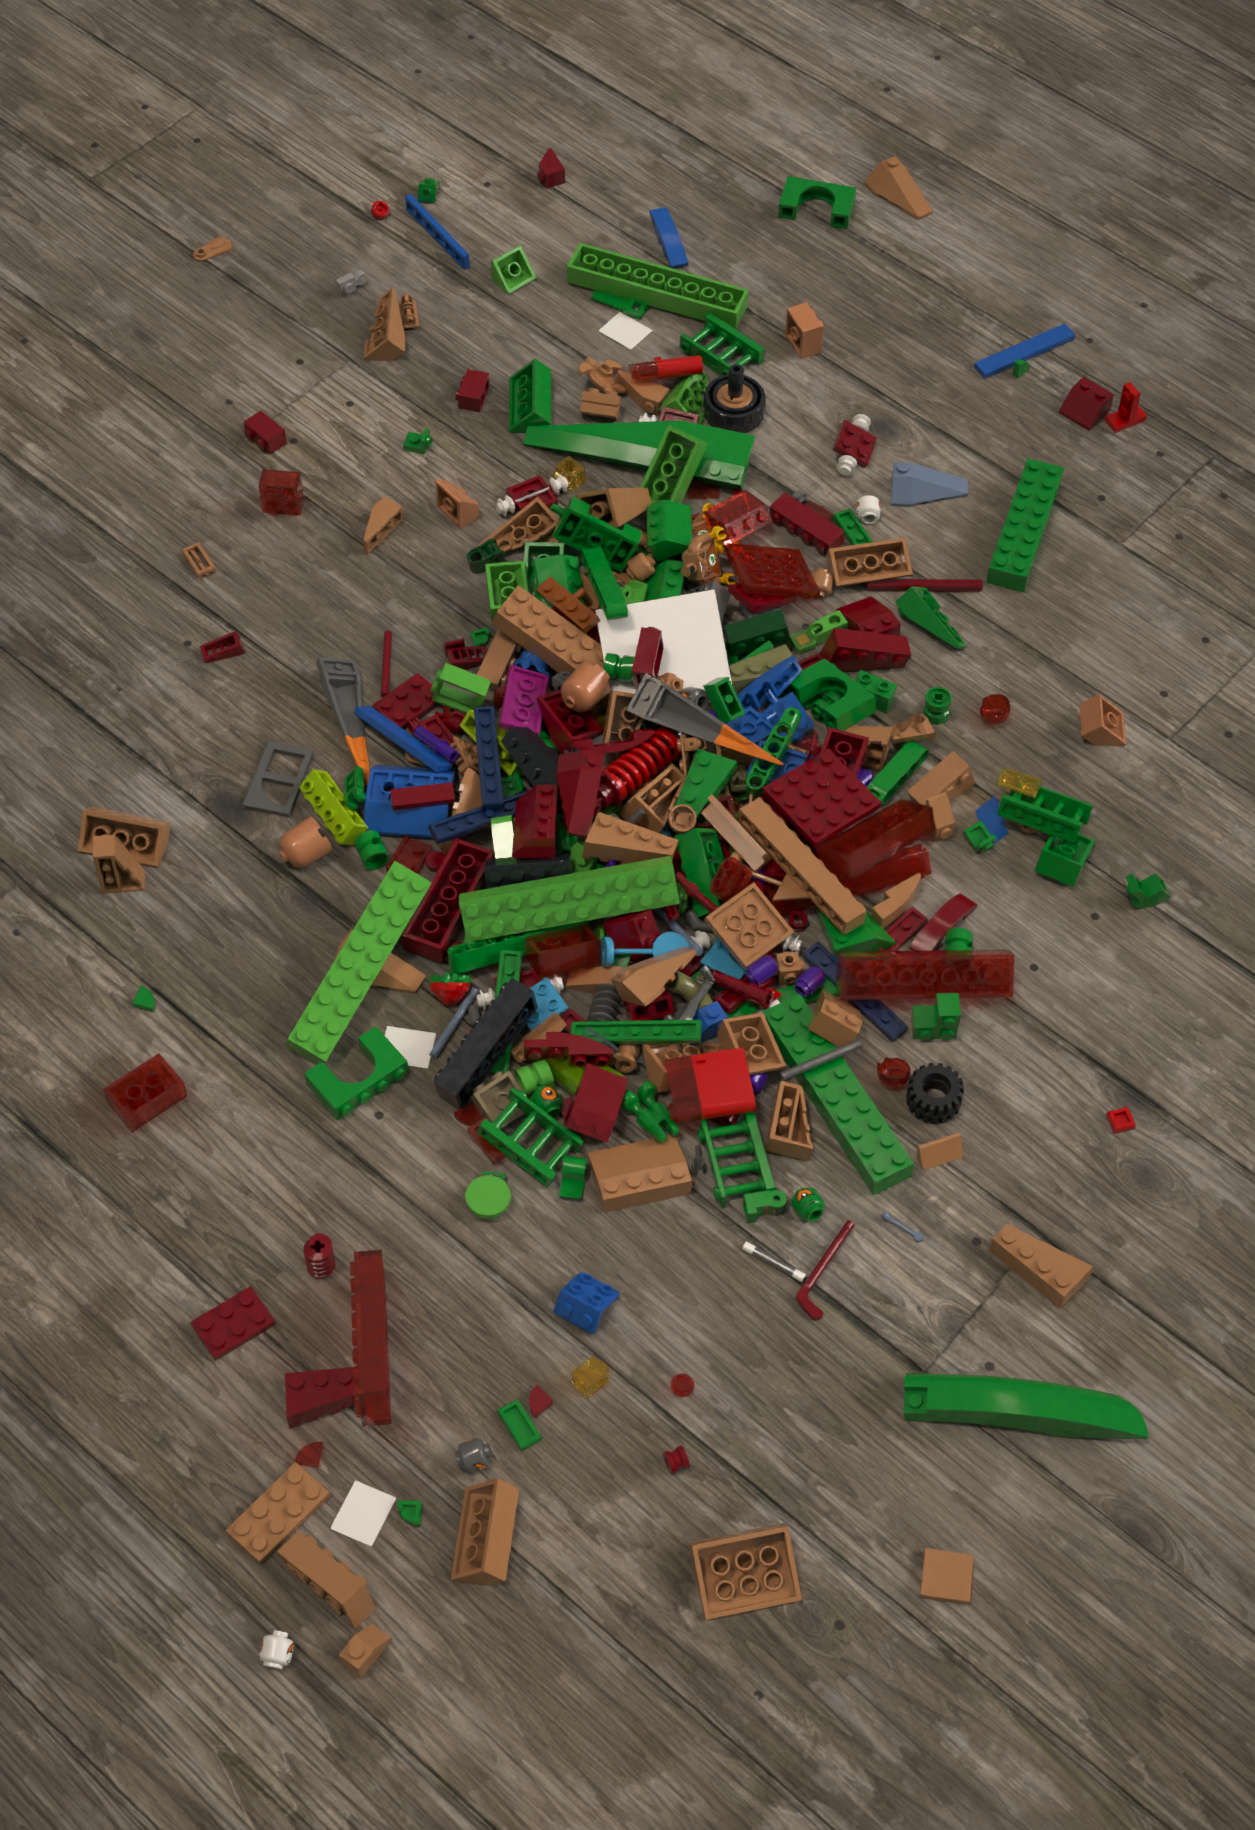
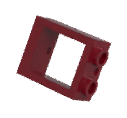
[632,627,664,689]

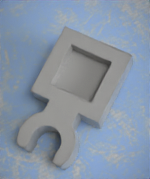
[336,270,367,298]

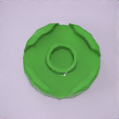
[465,1175,511,1219]

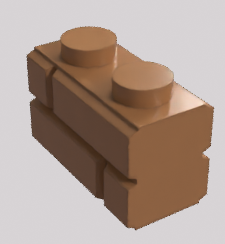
[580,388,622,420]

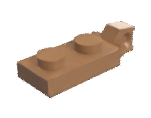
[510,1012,567,1063]

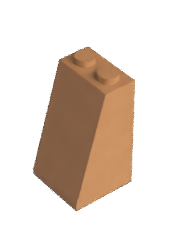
[576,488,652,527]

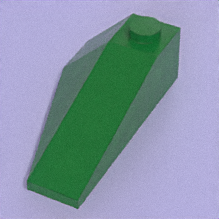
[895,586,967,649]

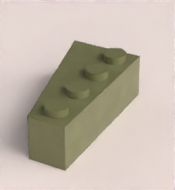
[729,644,802,695]

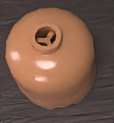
[561,661,612,712]
[279,816,333,868]

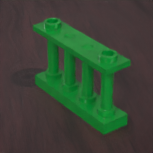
[680,313,765,376]
[997,777,1093,844]
[477,1087,584,1188]
[697,1112,775,1208]

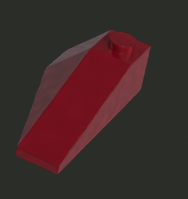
[556,750,604,839]

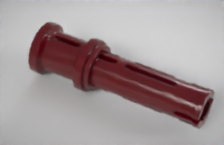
[712,970,774,1009]

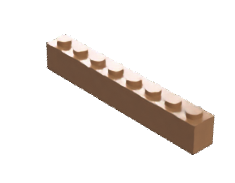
[738,797,866,935]

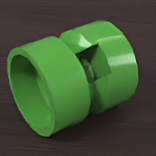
[514,1059,554,1096]

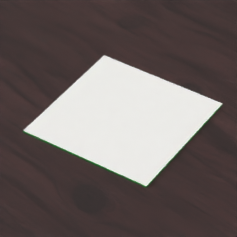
[595,590,732,703]

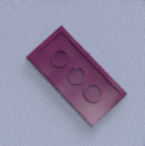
[498,665,549,736]

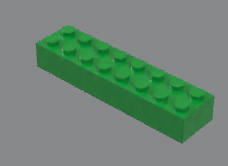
[986,458,1064,593]

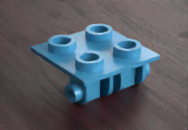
[700,936,747,980]
[526,977,568,1031]

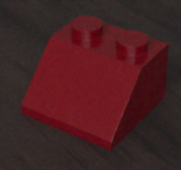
[1059,377,1114,431]
[603,909,660,960]

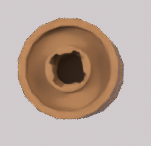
[669,804,696,834]

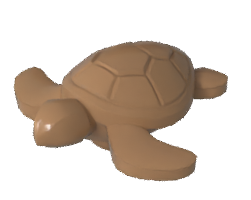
[578,357,626,393]

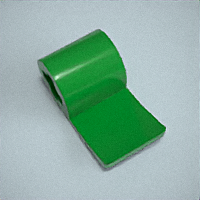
[559,1156,587,1199]

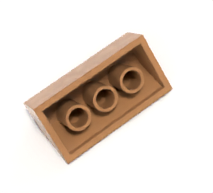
[826,538,913,587]
[78,807,171,867]
[451,1478,519,1586]

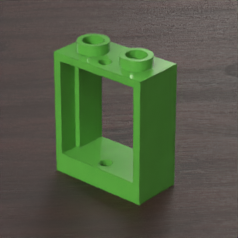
[431,663,491,714]

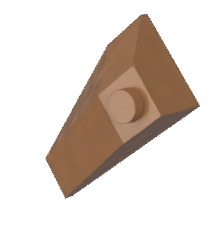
[864,156,933,220]
[363,288,406,361]
[478,497,558,553]
[441,768,482,855]
[334,930,426,994]
[611,947,697,1007]
[642,1043,723,1092]

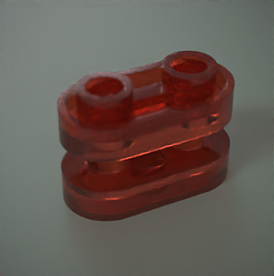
[710,857,752,903]

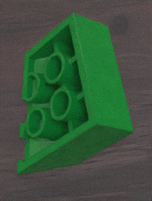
[815,898,897,962]

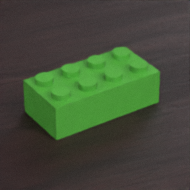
[640,426,708,503]

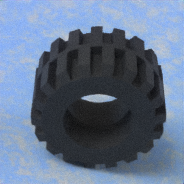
[906,1063,964,1124]

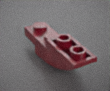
[524,1032,613,1067]

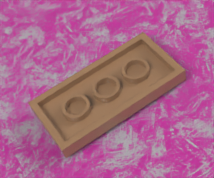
[225,1462,330,1565]

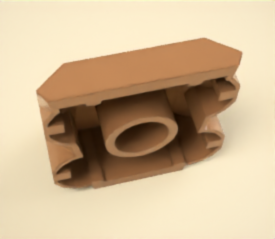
[891,714,937,743]

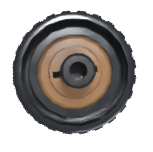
[703,364,766,433]

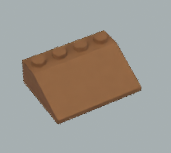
[587,1135,692,1213]
[688,1523,802,1620]

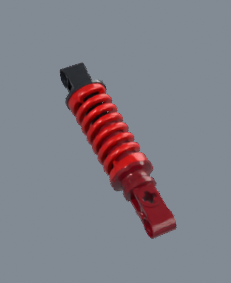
[563,725,693,827]

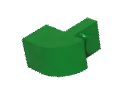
[1125,873,1171,908]

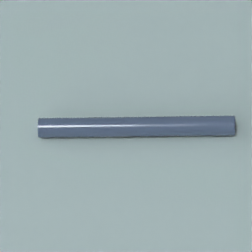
[652,907,703,956]
[429,987,479,1059]

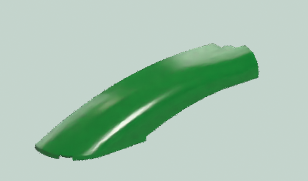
[903,1373,1148,1439]

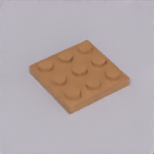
[704,882,794,970]

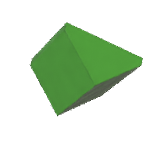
[491,245,537,294]

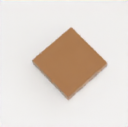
[920,1548,974,1605]

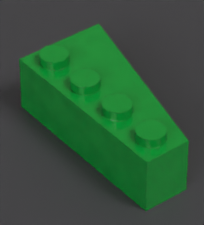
[669,749,738,833]

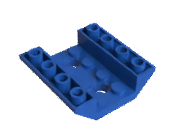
[364,765,457,839]

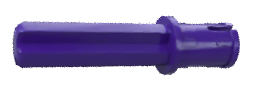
[414,726,459,762]

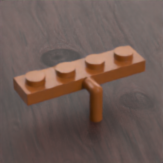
[536,576,600,634]

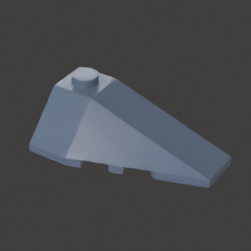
[891,462,968,507]

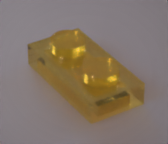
[996,767,1043,798]

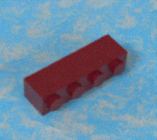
[770,492,844,555]

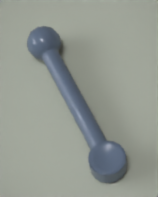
[881,1212,923,1242]

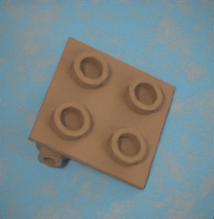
[398,293,420,329]
[677,734,702,777]
[450,736,479,777]

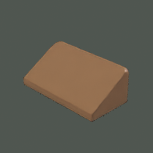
[916,1133,963,1170]

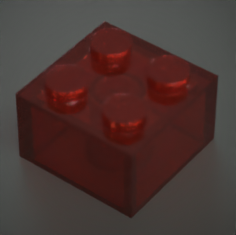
[259,469,304,516]

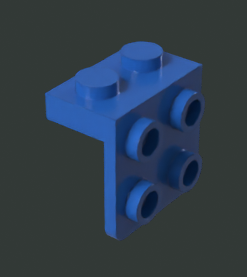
[553,1272,619,1334]

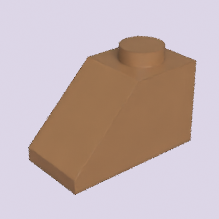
[923,792,955,841]
[339,1624,392,1679]

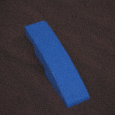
[649,207,688,269]
[737,656,802,710]

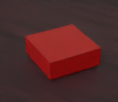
[1106,1107,1136,1134]

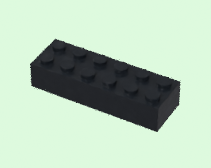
[434,978,538,1111]

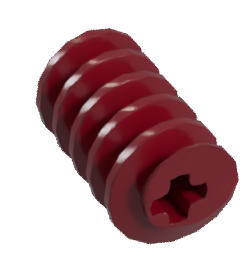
[303,1233,336,1279]

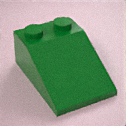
[524,542,566,596]
[1034,834,1096,887]

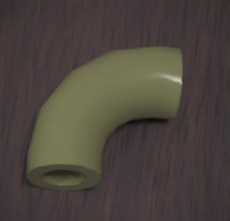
[665,971,714,1011]

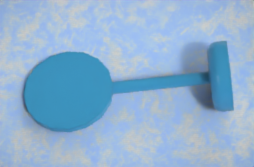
[600,932,689,967]

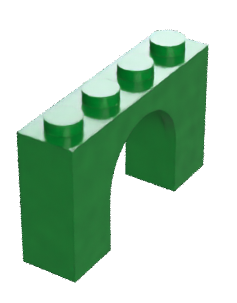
[778,176,857,229]
[787,658,876,731]
[304,1026,409,1120]

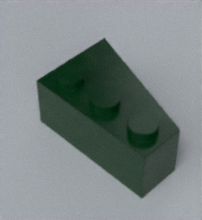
[724,609,792,656]

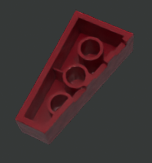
[819,628,911,671]
[285,1364,383,1429]

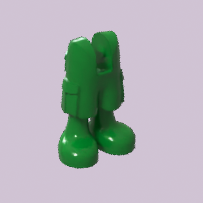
[620,1081,679,1143]

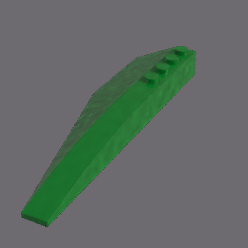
[523,420,756,491]

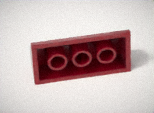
[512,784,558,858]

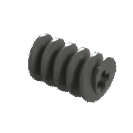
[587,983,621,1022]

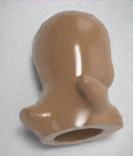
[613,1044,641,1073]

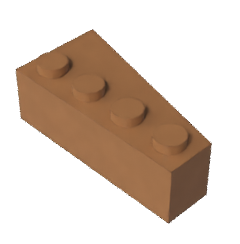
[477,629,525,693]

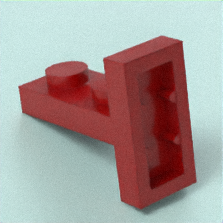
[1105,382,1147,433]

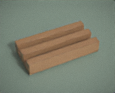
[181,542,216,579]

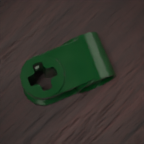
[467,538,506,574]

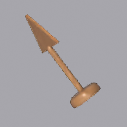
[724,852,809,901]

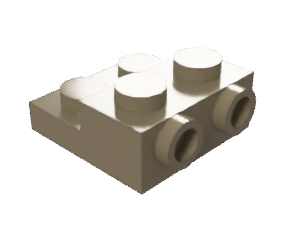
[470,1071,529,1129]

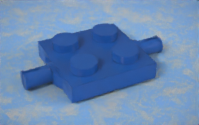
[761,689,815,742]
[720,706,778,749]

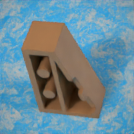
[844,726,893,771]
[907,751,975,812]
[626,764,686,833]
[93,835,145,894]
[764,1081,813,1161]

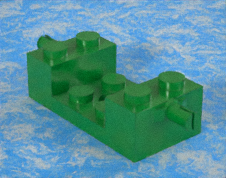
[550,496,647,572]

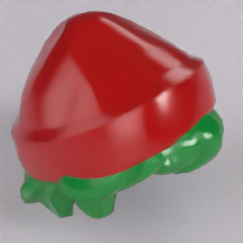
[428,971,472,1006]

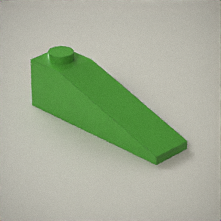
[659,371,708,424]

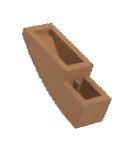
[871,873,921,929]

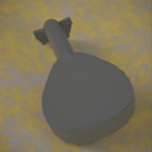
[663,965,715,1020]

